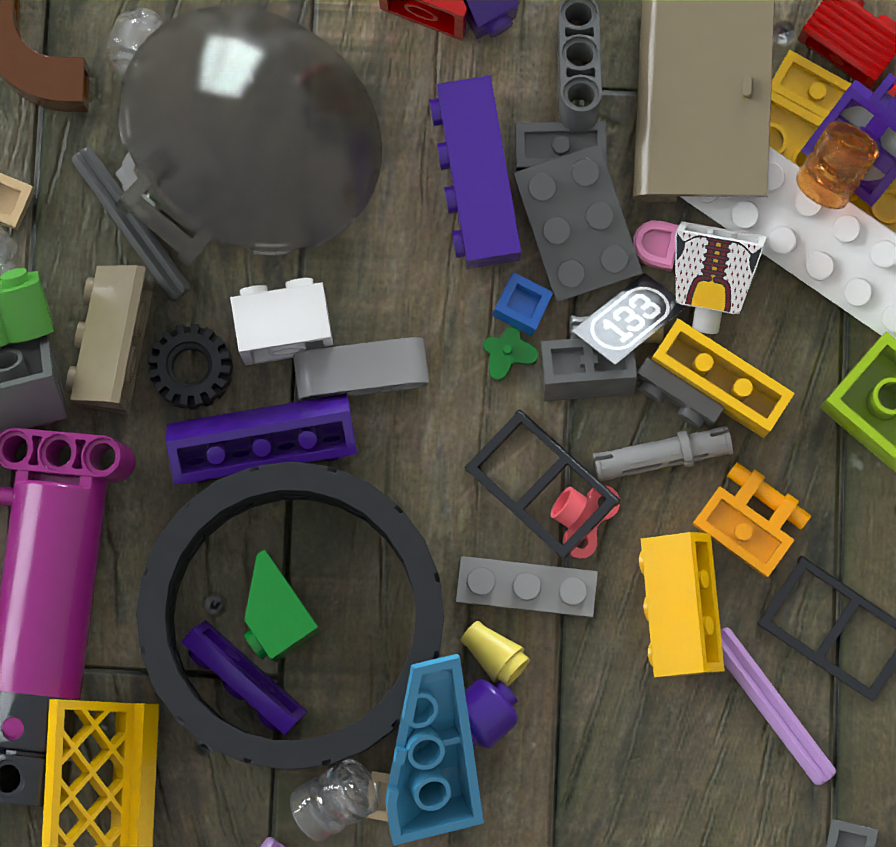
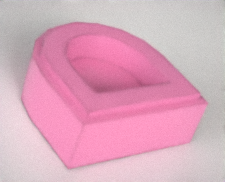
[632,220,679,272]

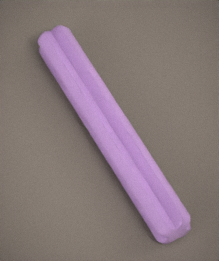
[721,628,836,785]

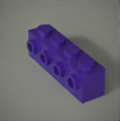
[429,75,521,269]
[166,393,357,485]

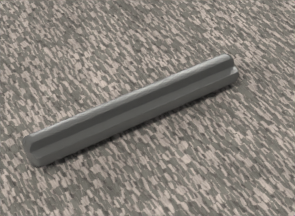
[72,147,191,301]

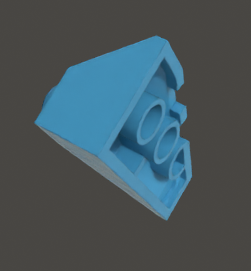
[385,654,484,846]

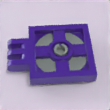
[801,73,896,207]

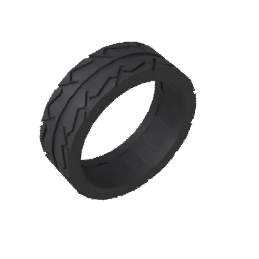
[136,461,444,770]

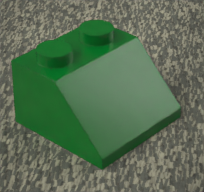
[244,549,322,663]

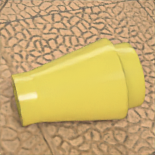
[460,621,530,687]

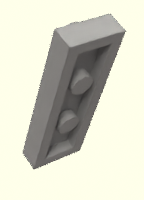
[456,556,598,618]

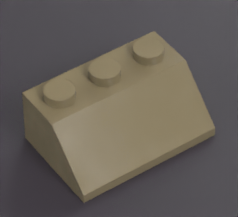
[65,265,156,415]

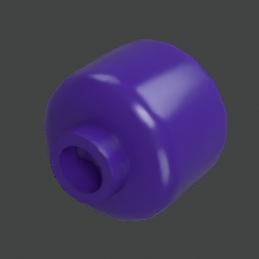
[465,679,518,748]

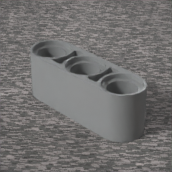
[293,337,430,401]

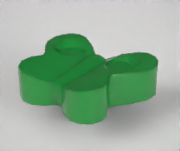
[483,326,538,381]

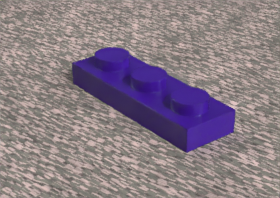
[181,620,308,735]

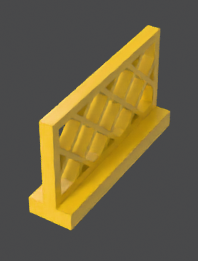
[42,699,159,847]

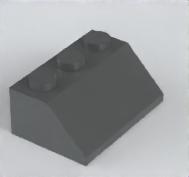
[0,333,67,434]

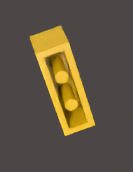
[651,318,795,438]
[639,532,725,677]

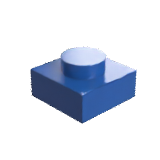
[491,272,553,336]

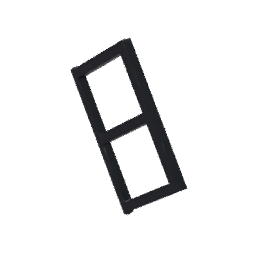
[464,409,621,560]
[757,556,896,702]

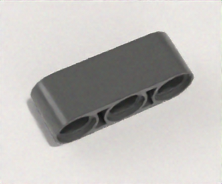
[556,0,602,132]

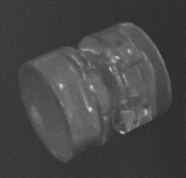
[290,758,379,842]

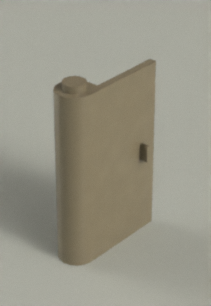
[633,0,775,204]

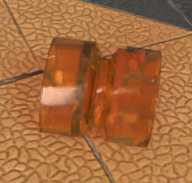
[796,121,879,209]

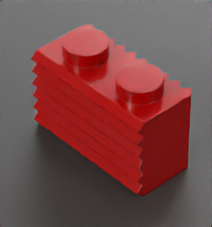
[797,0,896,90]

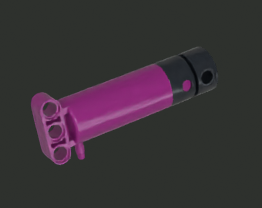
[0,428,136,808]

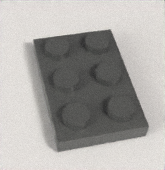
[513,144,642,302]

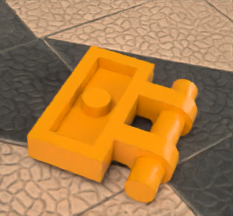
[692,462,812,578]

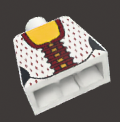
[675,221,767,334]

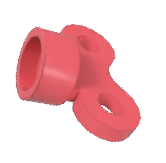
[550,486,620,559]

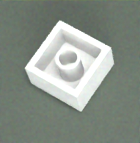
[230,278,334,366]

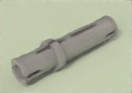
[593,425,733,482]

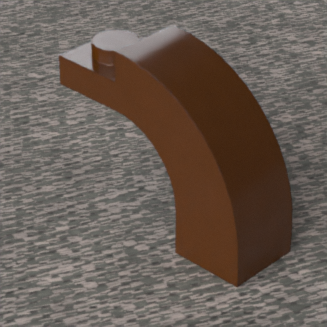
[0,0,90,112]

